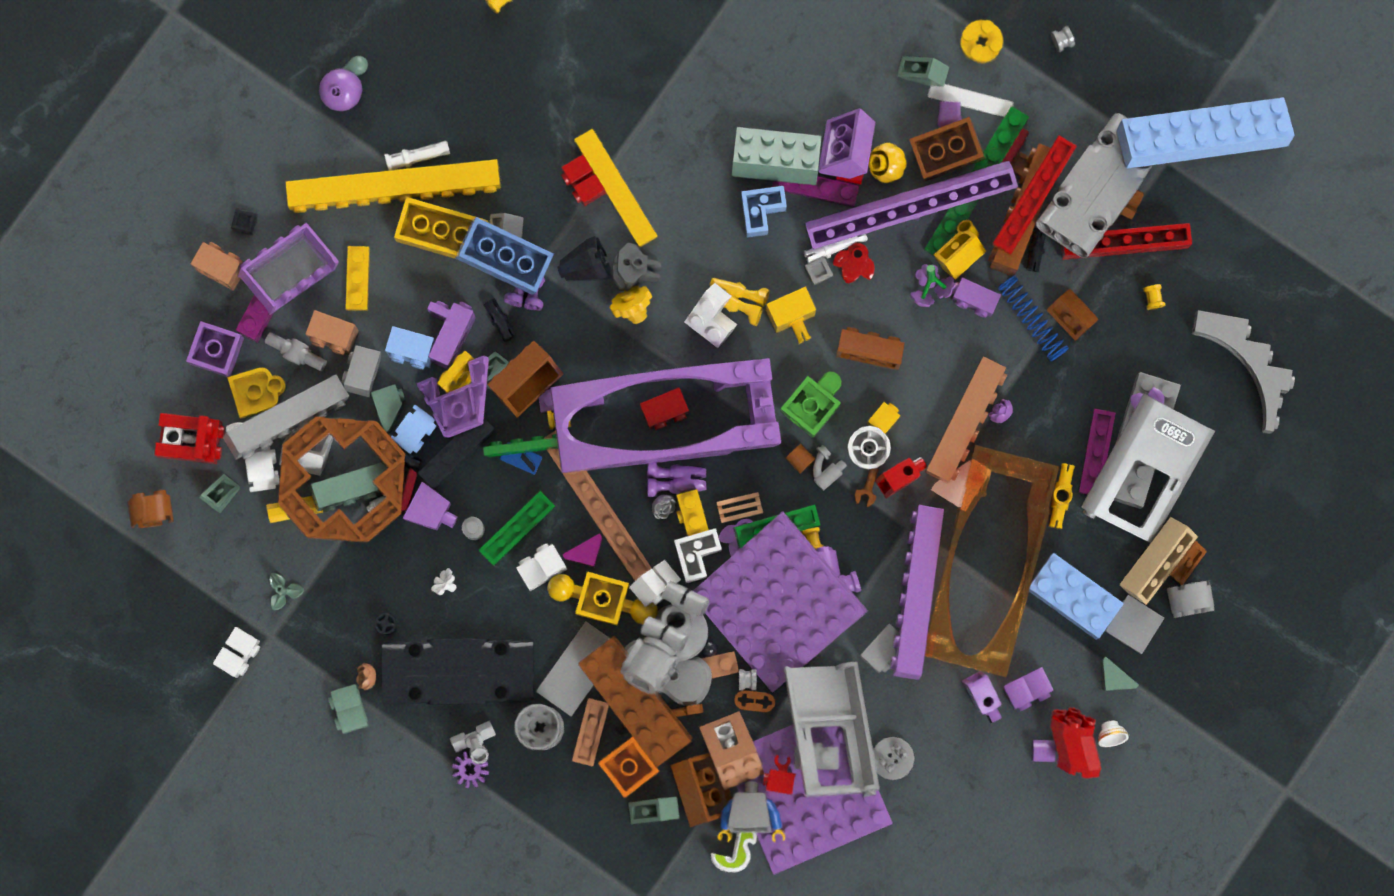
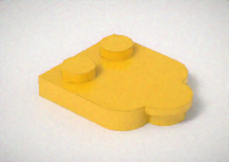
[227,368,286,419]

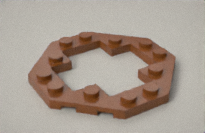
[278,417,405,543]

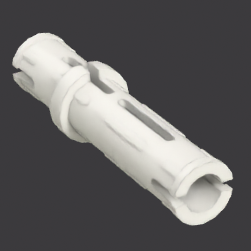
[804,234,868,264]

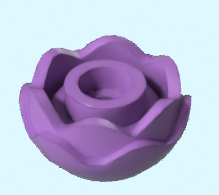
[988,399,1013,423]

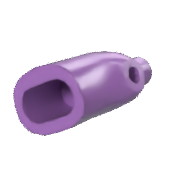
[938,102,962,127]

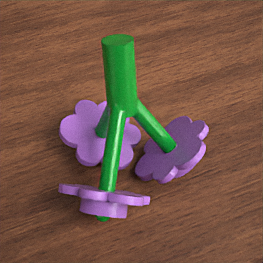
[910,264,956,307]

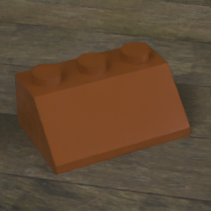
[836,327,905,370]
[671,753,732,827]

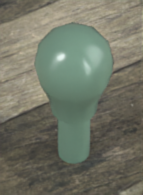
[343,56,368,75]

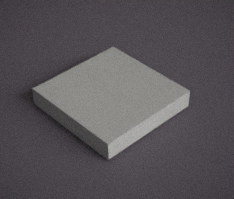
[1105,595,1164,654]

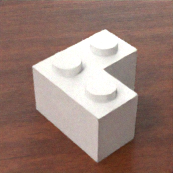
[684,283,737,348]
[674,529,722,583]
[517,544,567,591]

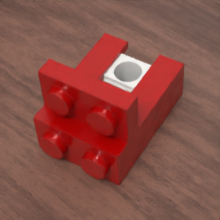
[154,413,225,464]

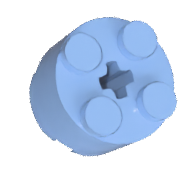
[391,405,437,454]

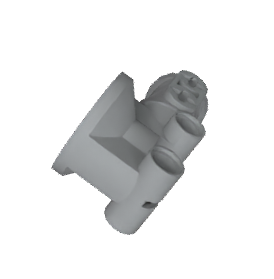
[621,581,709,694]

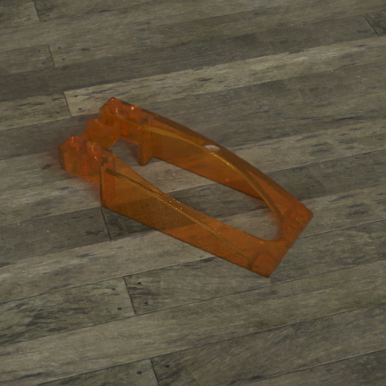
[924,445,1059,677]

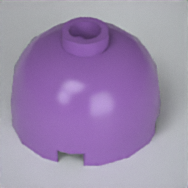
[319,68,362,111]

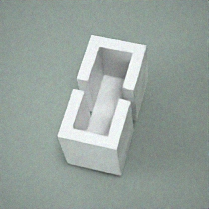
[629,560,681,607]
[213,627,260,678]

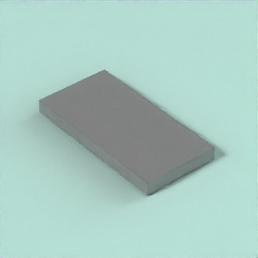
[536,622,610,716]

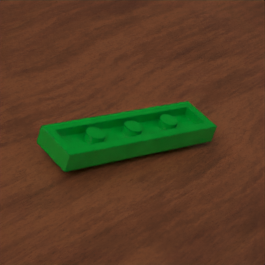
[483,434,558,457]
[479,491,555,566]
[733,505,820,548]

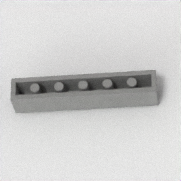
[223,375,349,460]

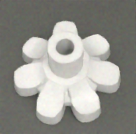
[431,568,456,595]

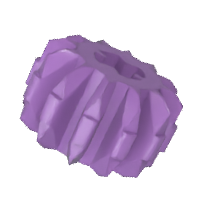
[452,752,489,788]

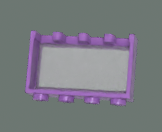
[238,223,339,315]

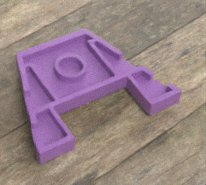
[417,356,489,438]

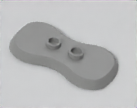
[625,640,712,706]

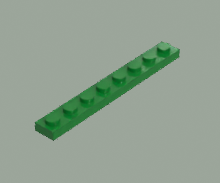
[925,106,1029,256]

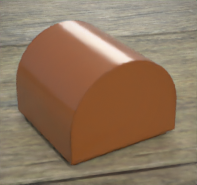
[785,444,815,474]

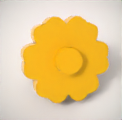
[609,285,652,324]

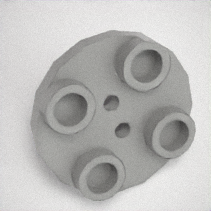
[873,737,915,780]

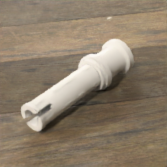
[384,141,450,171]

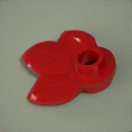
[833,243,875,284]

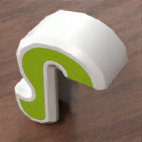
[711,833,757,872]

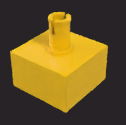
[766,286,816,344]

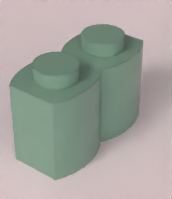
[328,684,369,734]

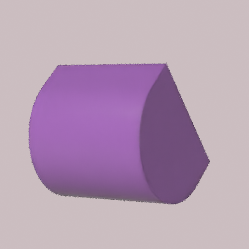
[1032,740,1056,762]

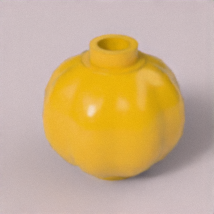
[868,143,907,183]

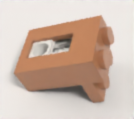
[700,711,765,790]

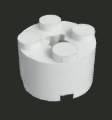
[245,446,280,492]

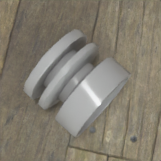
[515,704,564,750]

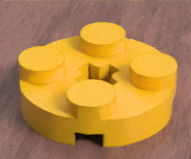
[960,20,1003,63]

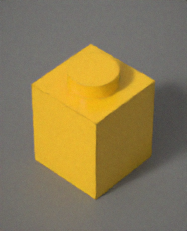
[867,402,901,434]

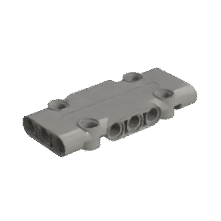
[1036,113,1153,258]

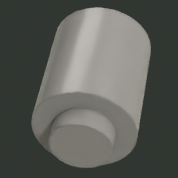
[462,517,485,540]

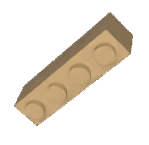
[1120,517,1198,605]

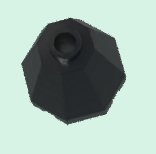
[558,236,612,281]

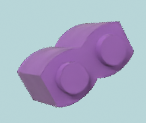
[1003,667,1053,712]

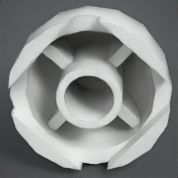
[847,426,891,470]

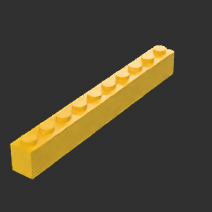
[286,160,501,213]

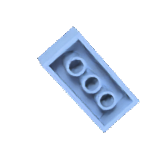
[1026,553,1124,639]

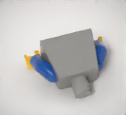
[718,782,785,842]

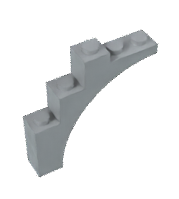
[1192,310,1295,434]

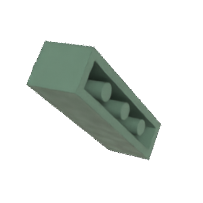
[309,462,387,513]

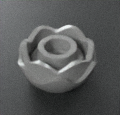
[652,495,676,519]

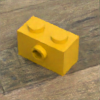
[676,489,709,536]

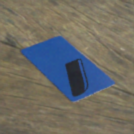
[500,442,542,474]

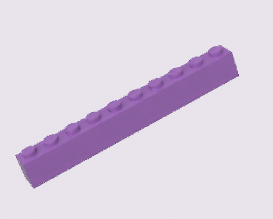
[805,161,1018,249]

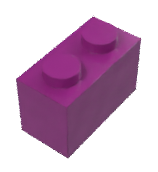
[236,295,274,343]

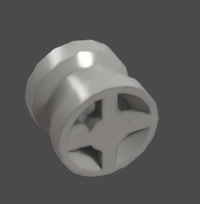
[1051,26,1075,52]
[739,669,757,690]

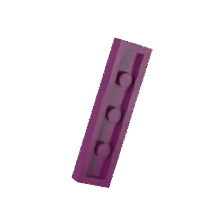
[772,176,859,208]
[1078,409,1116,495]

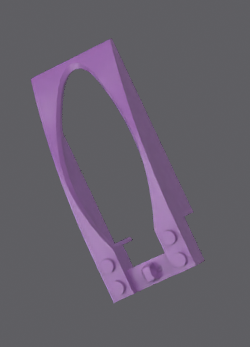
[550,359,781,473]

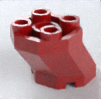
[1051,707,1101,778]

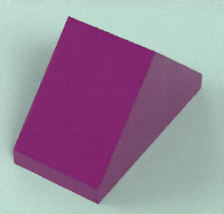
[562,533,602,568]

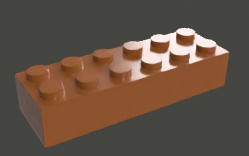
[988,143,1050,276]
[578,635,693,767]

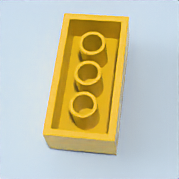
[394,197,489,258]

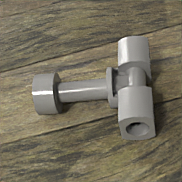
[450,720,496,764]

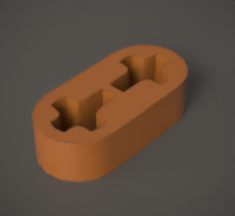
[734,690,775,712]

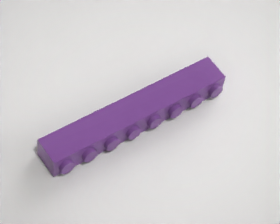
[890,505,944,680]

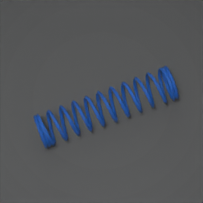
[997,275,1069,361]

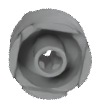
[1167,581,1214,618]

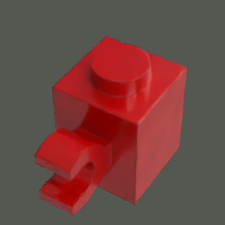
[763,755,796,795]

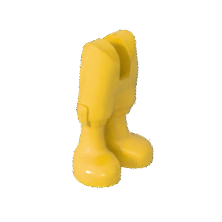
[709,278,770,326]

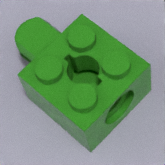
[780,372,842,438]

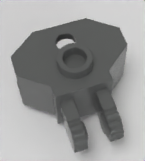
[612,243,661,291]

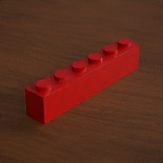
[1060,223,1192,260]

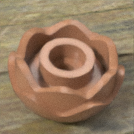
[356,663,376,690]

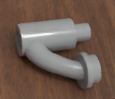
[813,445,847,491]

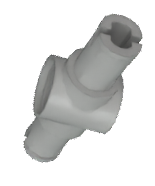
[265,332,327,372]

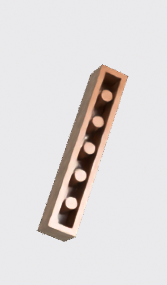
[925,356,1007,484]

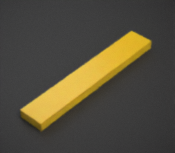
[574,129,658,248]

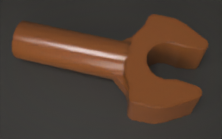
[854,468,879,507]
[671,704,703,717]

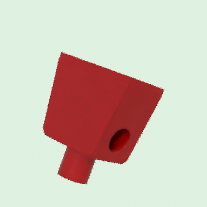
[875,457,927,499]

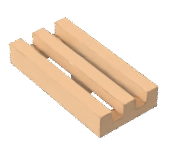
[717,492,763,523]

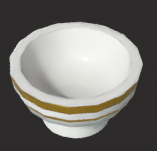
[1098,721,1129,747]

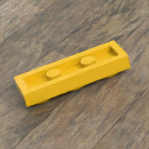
[346,246,370,311]

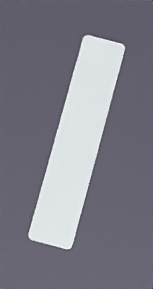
[928,84,1013,117]

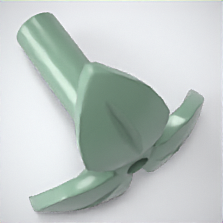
[269,573,304,610]

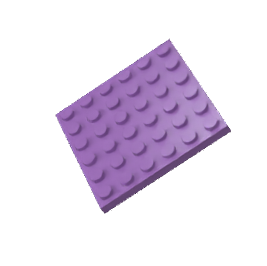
[693,512,867,693]
[736,725,893,875]

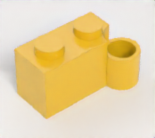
[934,220,986,280]

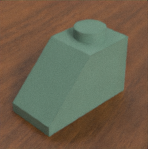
[897,57,949,87]
[371,384,406,434]
[629,797,679,824]

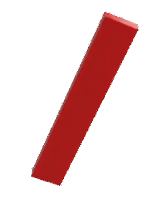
[992,135,1077,255]

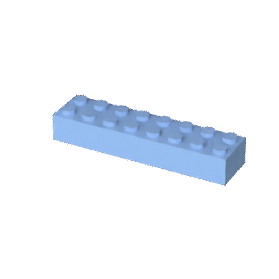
[1116,97,1295,169]

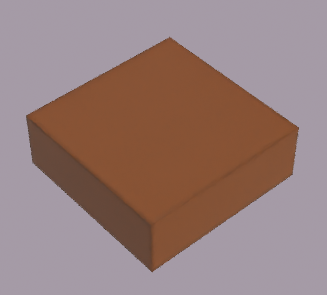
[1011,151,1029,177]

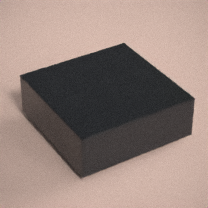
[231,208,258,235]

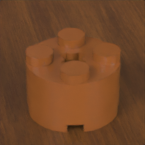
[127,490,174,528]

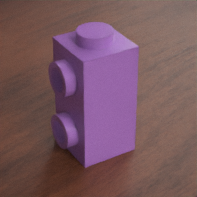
[952,278,1001,318]

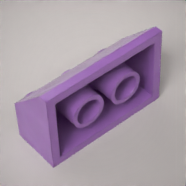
[818,108,875,179]

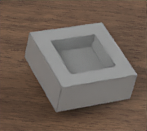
[805,257,833,285]

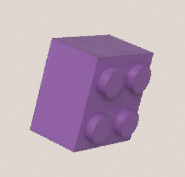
[186,321,244,377]

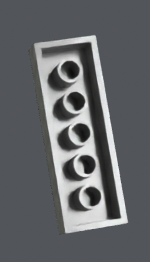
[1113,372,1181,509]

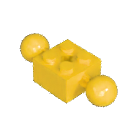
[547,572,658,626]

